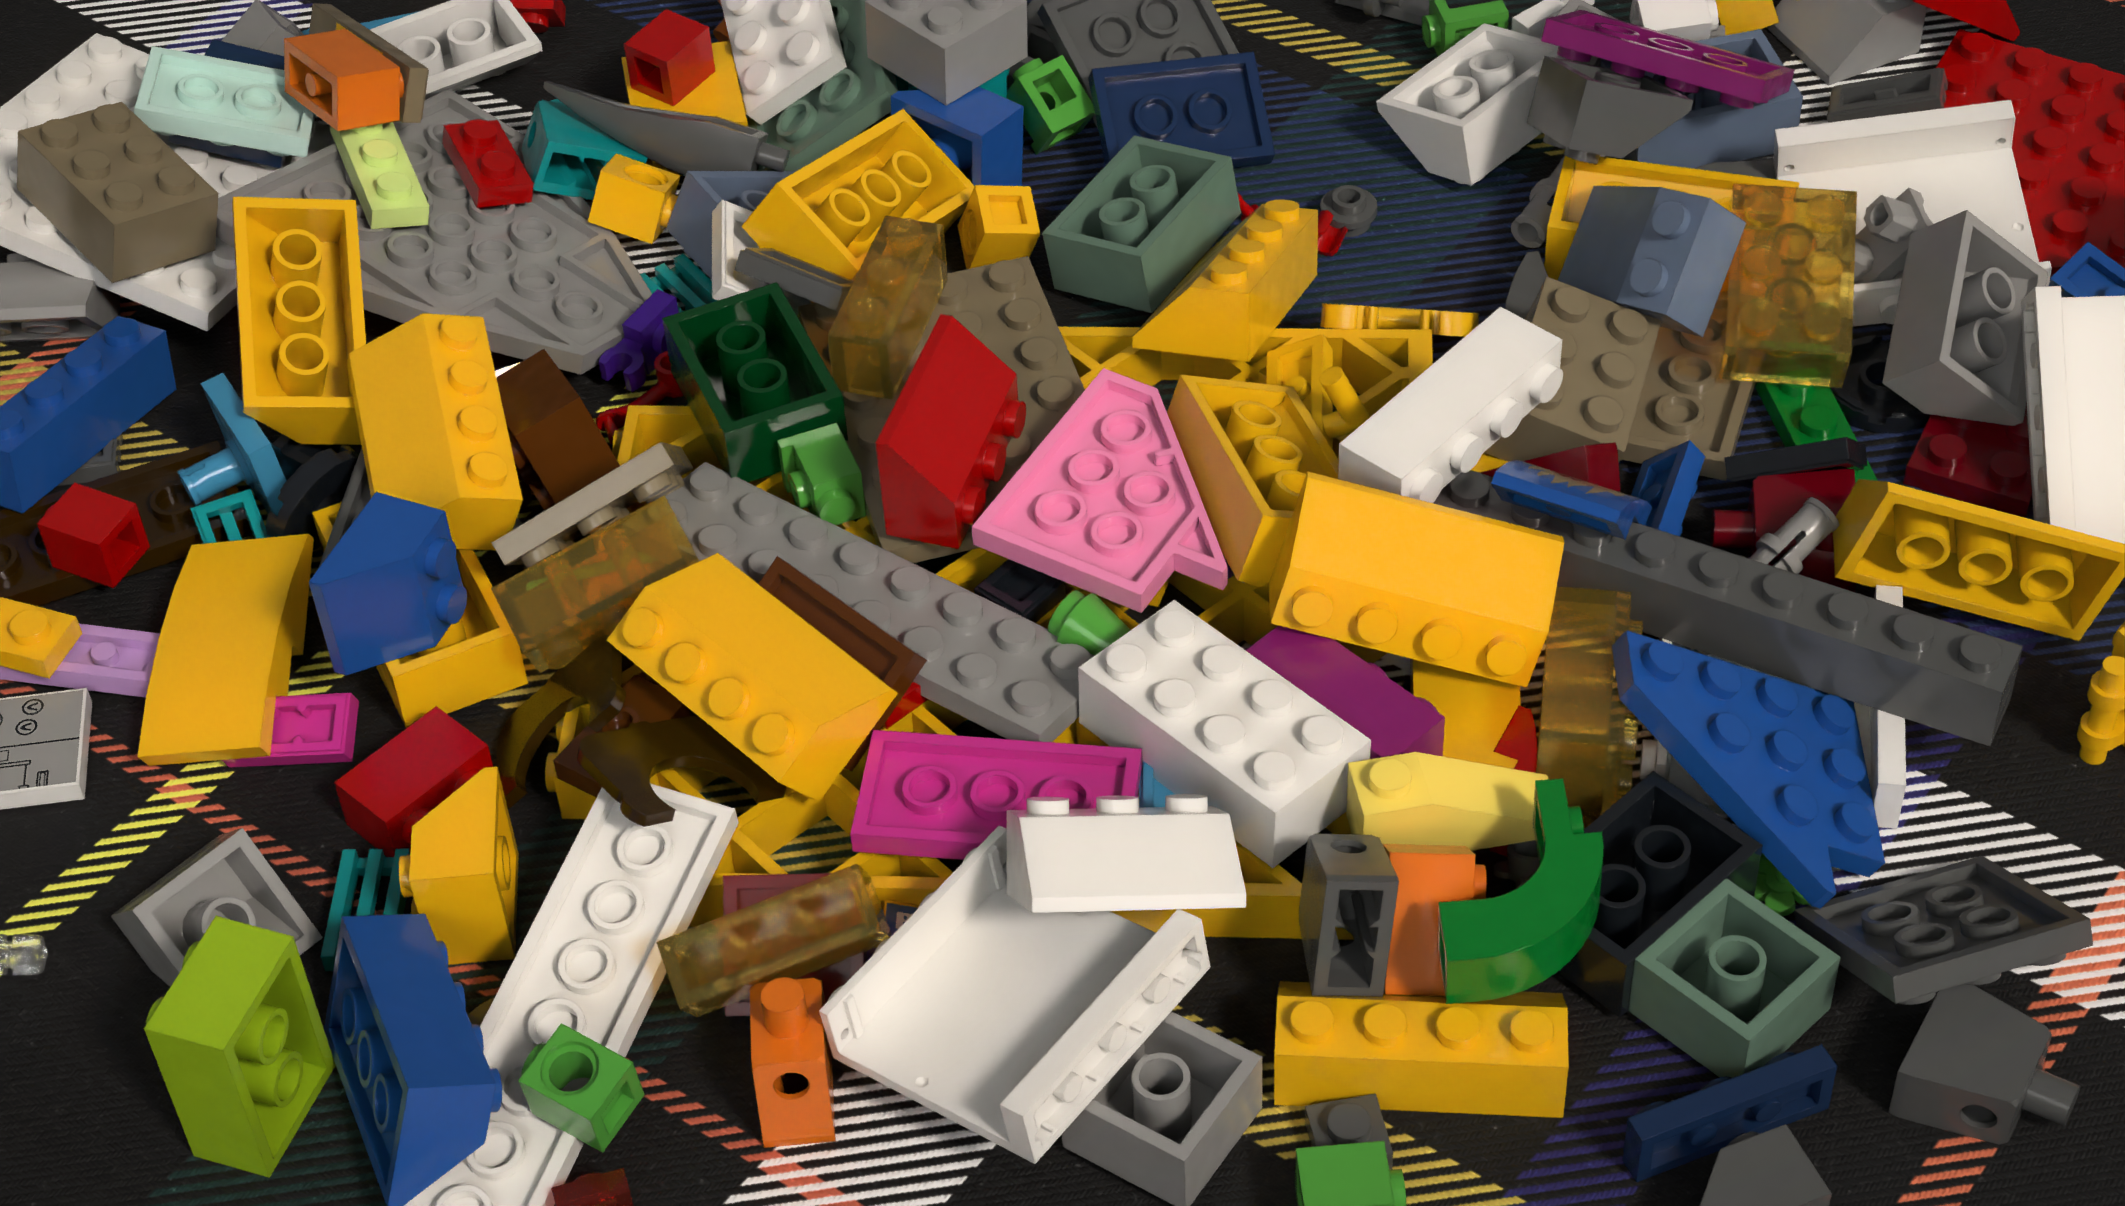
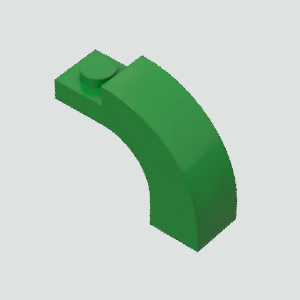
[1438,778,1604,1004]

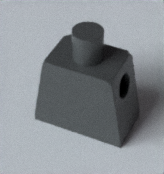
[1299,834,1399,997]
[1888,984,2081,1145]

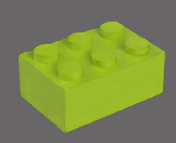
[144,916,336,1178]

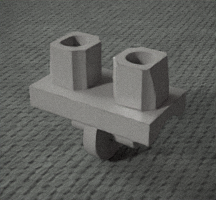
[1823,187,1933,285]

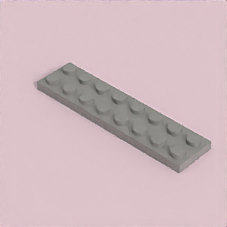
[624,462,1095,742]

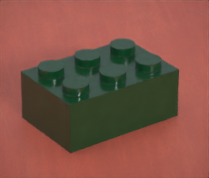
[662,282,848,482]

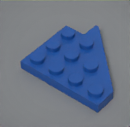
[1612,630,1885,909]

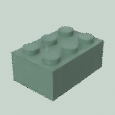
[1042,136,1241,313]

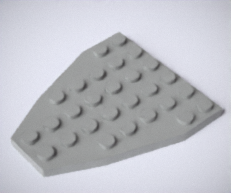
[216,89,652,375]

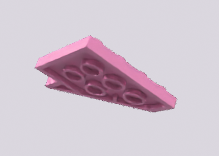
[972,368,1228,613]

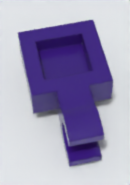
[599,289,679,392]

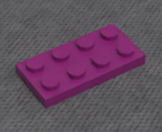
[1541,10,1795,109]

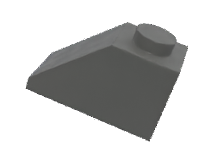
[1700,1124,1832,1206]

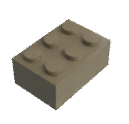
[17,102,219,283]
[1484,276,1661,462]

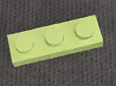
[330,122,430,229]

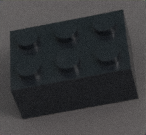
[1517,771,1763,1017]

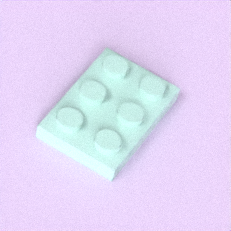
[134,46,316,158]

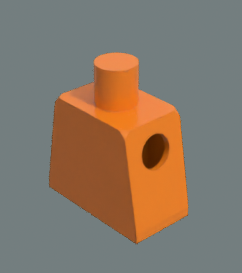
[749,977,836,1148]

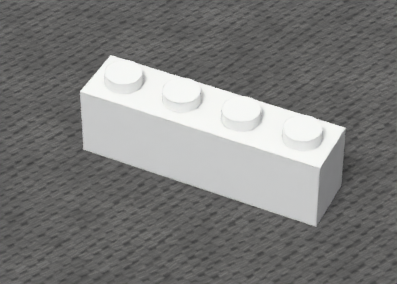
[1338,307,1563,503]

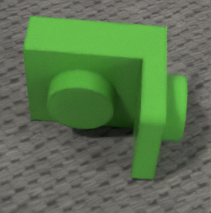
[1422,0,1509,56]

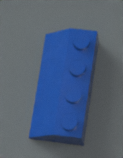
[0,316,177,513]
[324,914,502,1206]

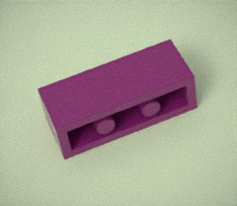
[1246,625,1445,759]

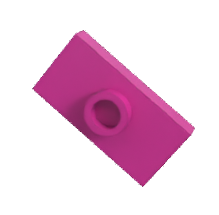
[222,693,359,768]

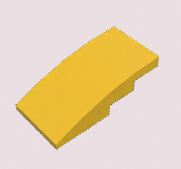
[137,534,314,766]

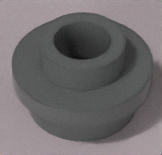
[1320,185,1377,237]

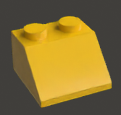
[399,767,519,965]

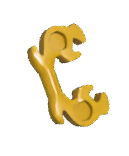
[1320,303,1479,337]

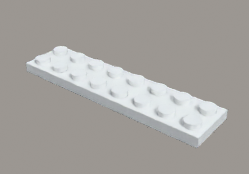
[404,783,739,1206]

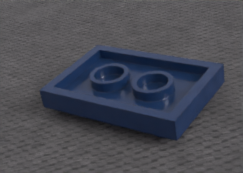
[1088,52,1275,168]

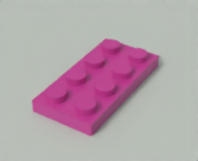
[850,730,1142,860]

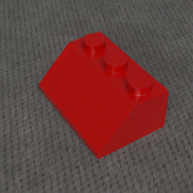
[875,314,1026,549]

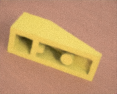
[1346,752,1548,851]

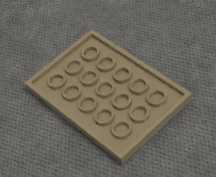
[798,256,1085,563]

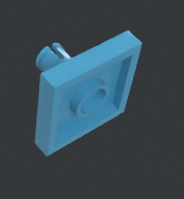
[177,373,286,516]

